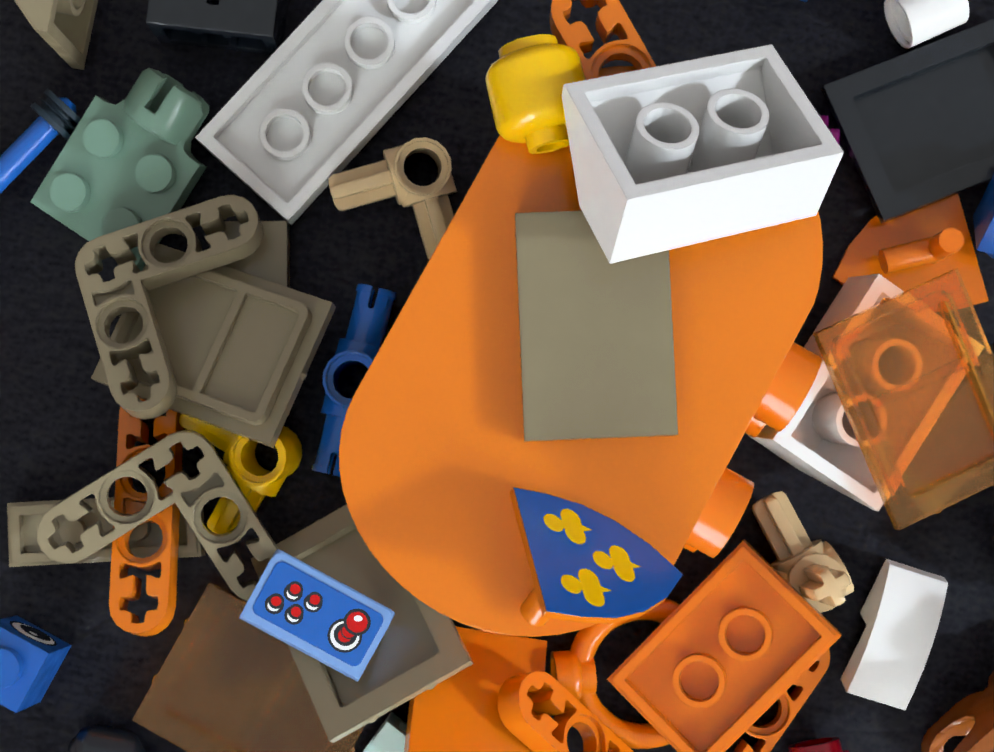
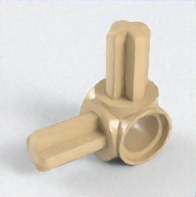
[329,137,457,260]
[752,491,854,613]

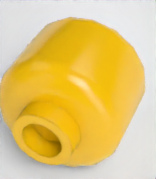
[485,34,586,154]

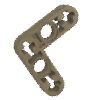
[75,195,264,420]
[37,430,278,601]

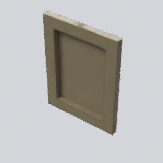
[91,243,336,448]
[251,504,474,743]

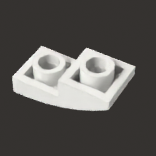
[841,559,948,710]

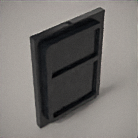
[821,19,994,224]

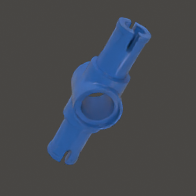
[311,284,397,477]

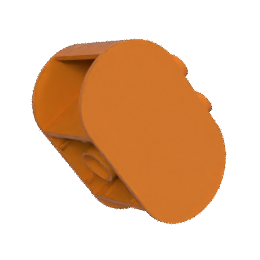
[339,66,823,637]

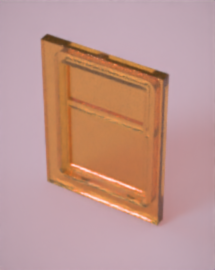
[813,269,994,530]
[132,583,365,752]

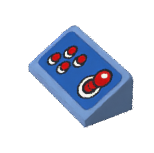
[239,549,395,682]

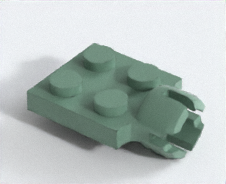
[30,68,209,271]

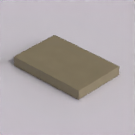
[515,211,678,442]

